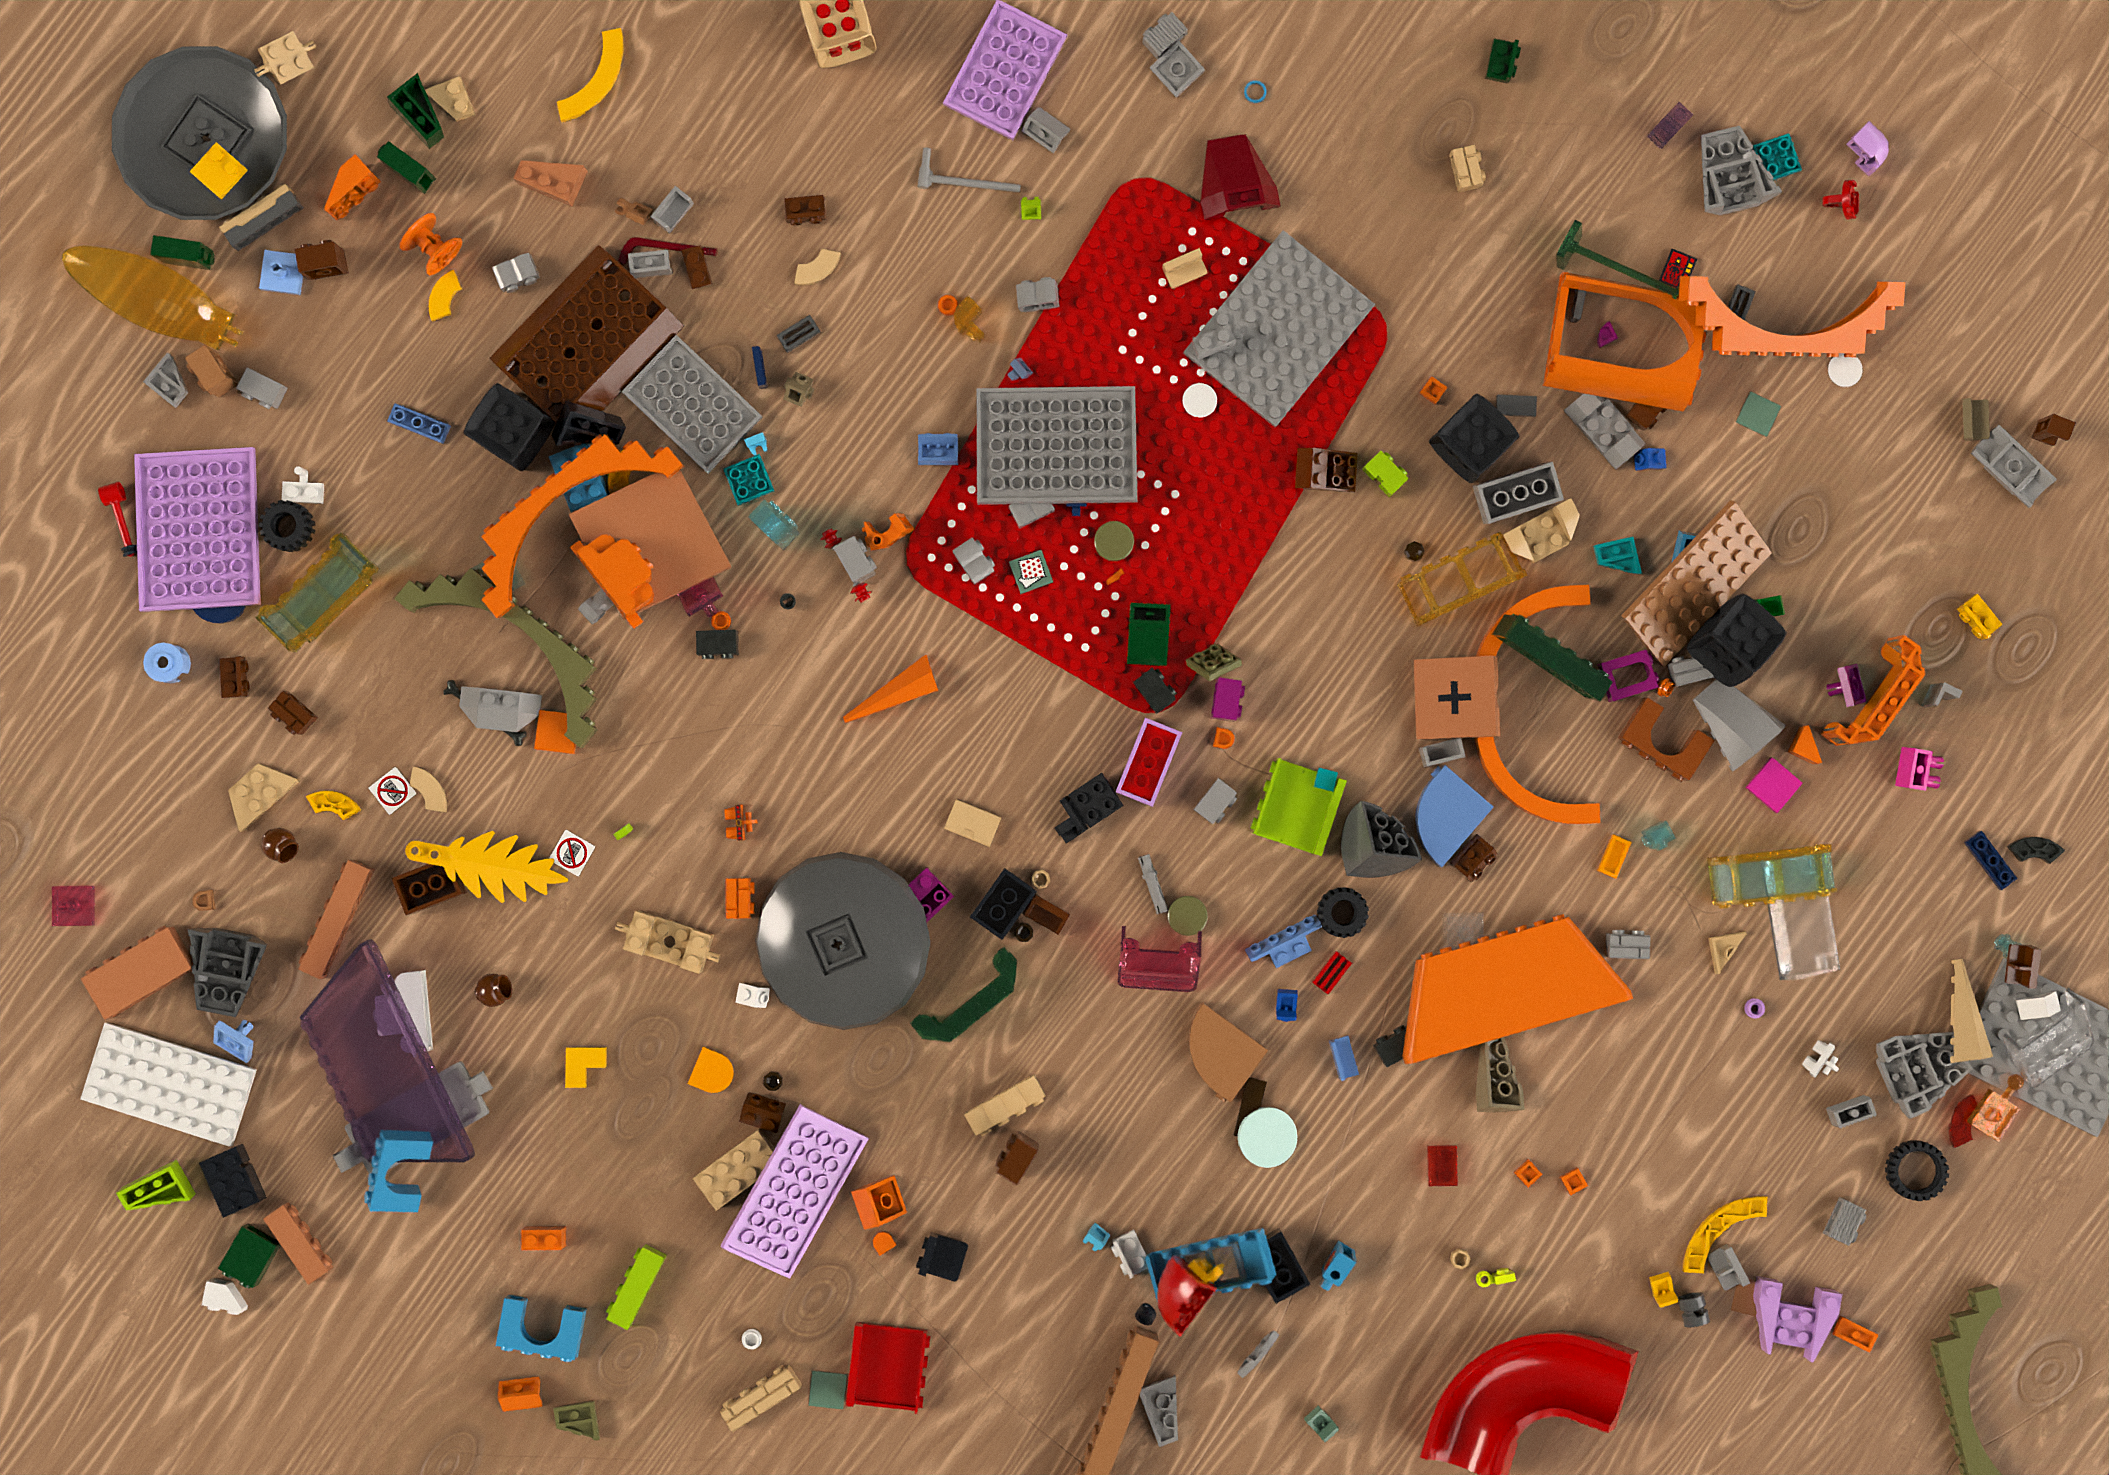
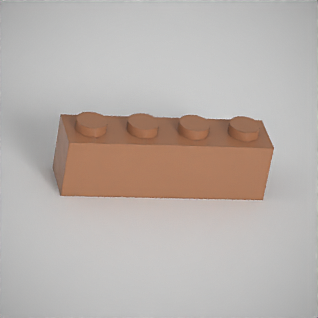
[263,1202,333,1285]

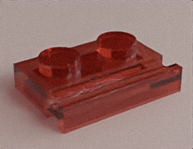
[1427,1145,1458,1187]

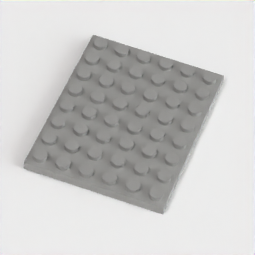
[1183,230,1375,428]
[976,386,1137,505]
[1968,958,2109,1137]

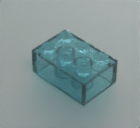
[748,499,800,551]

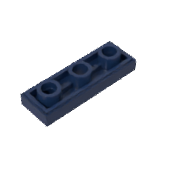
[1963,831,2018,890]

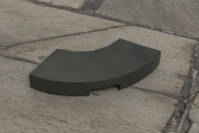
[2007,837,2065,864]

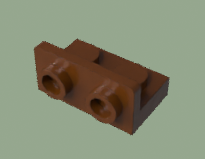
[784,195,826,226]
[219,656,250,698]
[1450,834,1498,882]

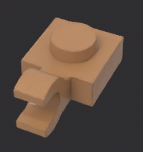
[615,198,653,225]

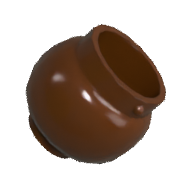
[261,827,299,863]
[475,974,513,1007]

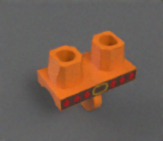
[724,805,758,841]

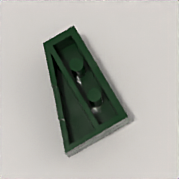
[387,73,444,149]

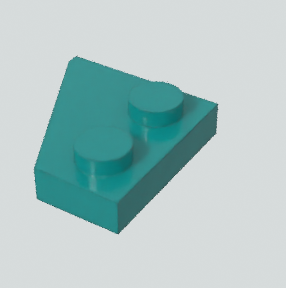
[1593,537,1642,575]

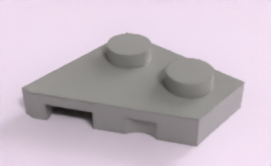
[143,352,189,408]

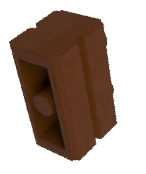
[268,690,318,735]

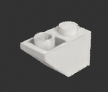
[202,1278,248,1315]

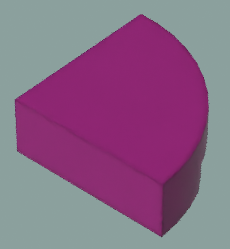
[1597,321,1618,348]

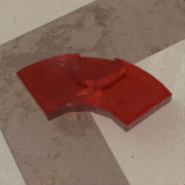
[1949,1094,1982,1148]

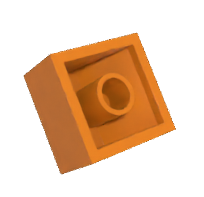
[851,1175,907,1230]

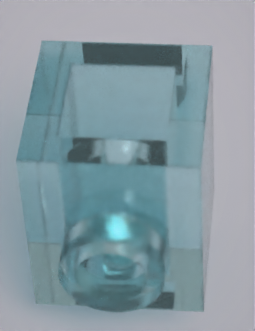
[1641,821,1676,851]

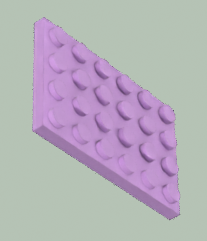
[943,0,1067,140]

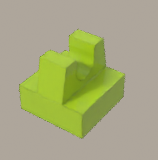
[1021,196,1041,220]

